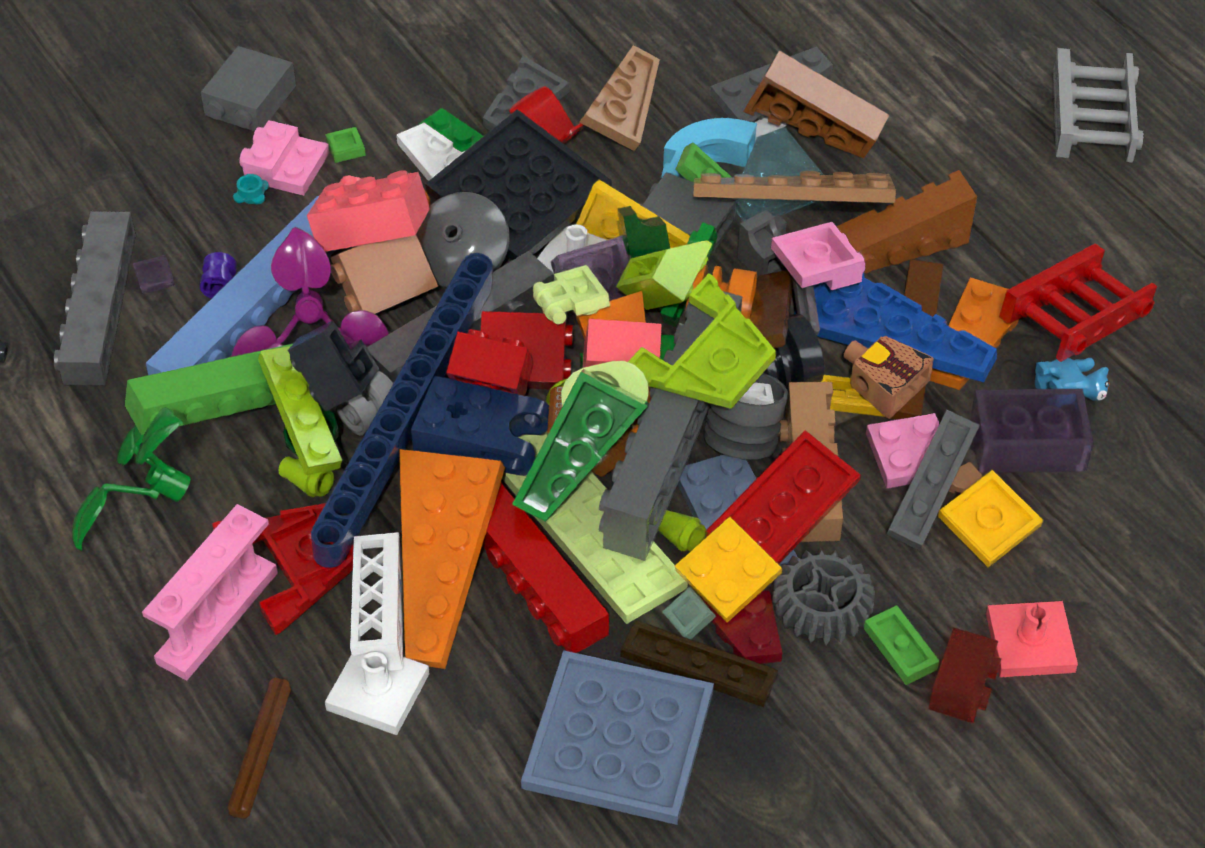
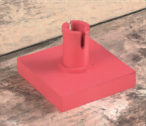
[986,601,1078,677]

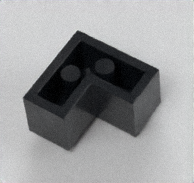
[287,321,379,411]

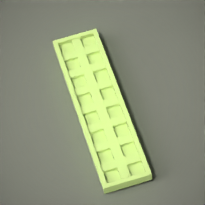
[502,429,688,624]

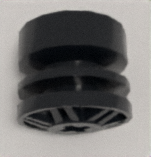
[763,313,824,391]

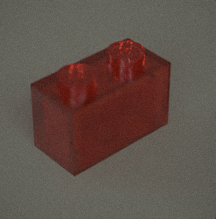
[929,627,1002,723]

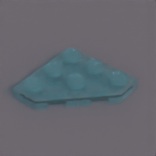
[736,127,824,221]

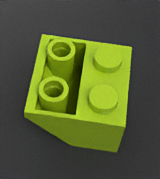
[616,240,712,310]

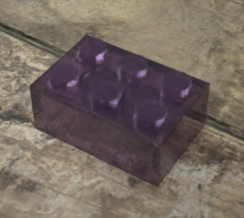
[970,389,1094,473]

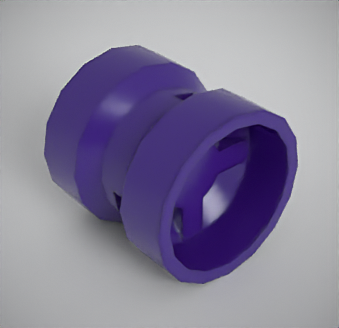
[200,252,237,298]

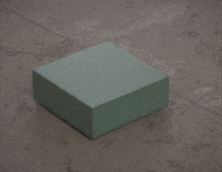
[662,587,716,639]

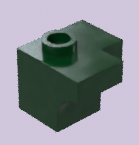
[617,206,670,261]

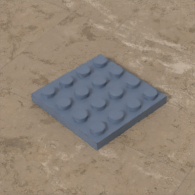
[521,650,714,825]

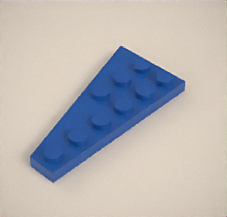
[794,272,997,382]

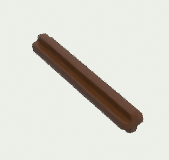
[227,677,291,819]

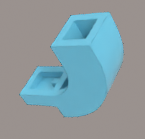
[662,118,757,179]

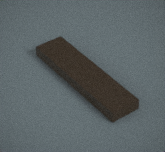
[621,620,778,708]

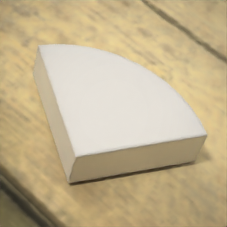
[739,383,774,405]

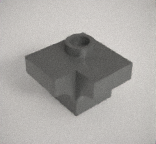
[738,210,787,278]

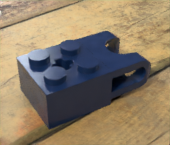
[411,376,549,476]

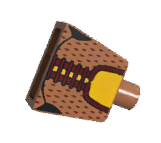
[844,336,934,419]

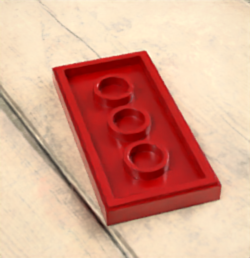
[706,430,861,565]

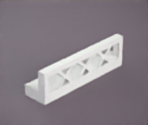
[350,532,403,671]

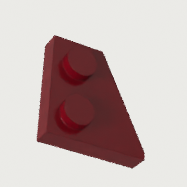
[702,591,783,664]

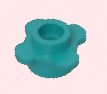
[233,174,269,204]

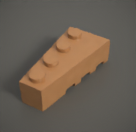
[779,382,843,542]

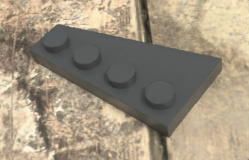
[710,47,833,122]

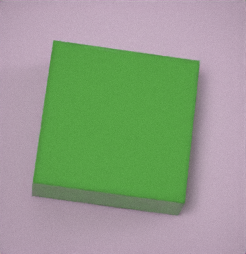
[325,127,366,163]

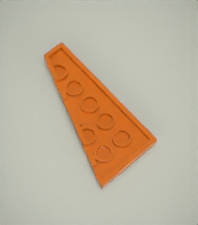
[399,449,505,669]

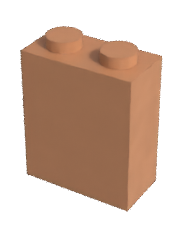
[330,235,438,314]

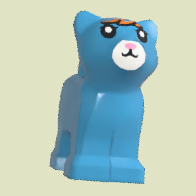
[1035,358,1110,409]

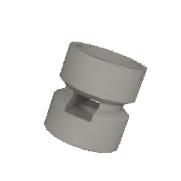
[335,371,393,436]

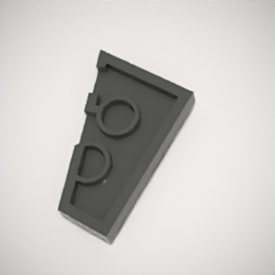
[483,56,570,131]

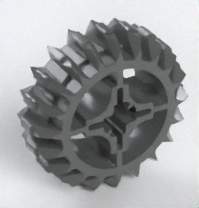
[772,548,875,645]

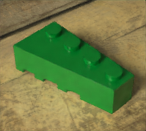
[512,369,649,522]

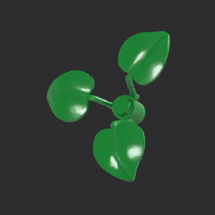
[72,407,191,551]

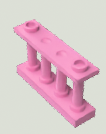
[142,504,278,681]

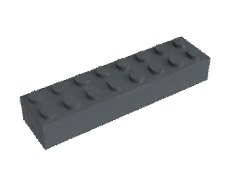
[599,291,743,561]

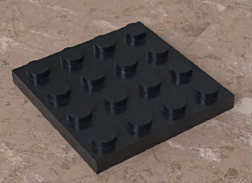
[425,109,612,260]

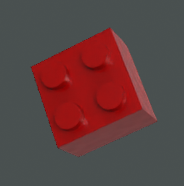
[446,329,533,396]

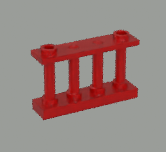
[999,244,1157,362]

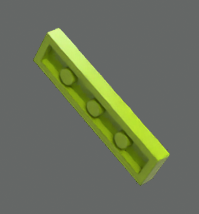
[258,346,342,475]

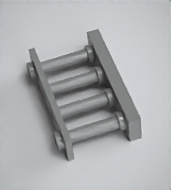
[1053,48,1143,162]

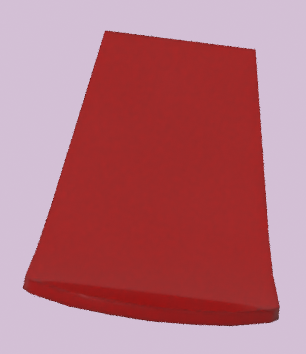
[509,86,585,144]

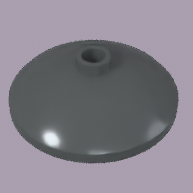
[416,192,509,288]

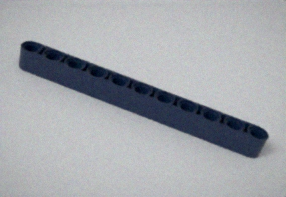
[311,253,493,568]

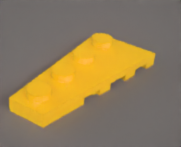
[576,180,690,248]

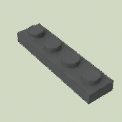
[886,410,980,551]

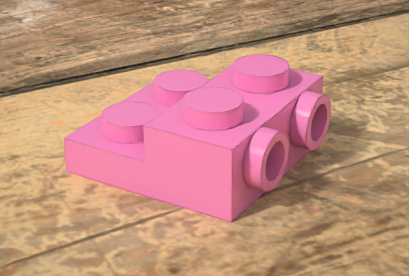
[240,120,329,196]
[771,222,865,290]

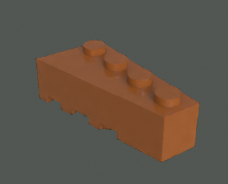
[836,170,977,273]

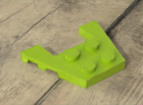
[628,273,776,409]

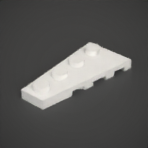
[397,123,465,181]

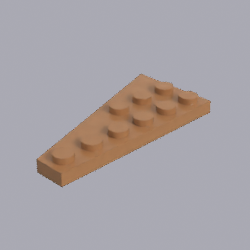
[693,171,896,203]

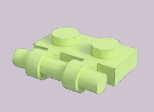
[533,265,610,324]

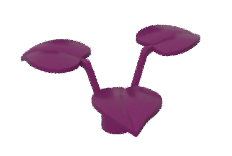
[231,227,389,357]

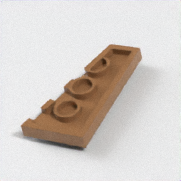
[580,45,660,151]

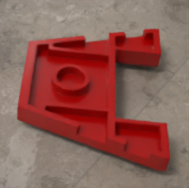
[212,503,354,635]

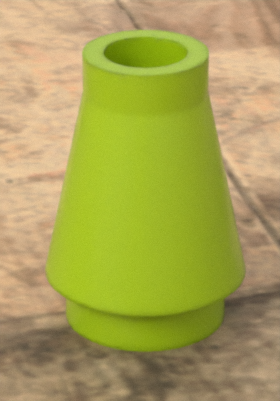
[279,456,334,497]
[658,510,706,552]

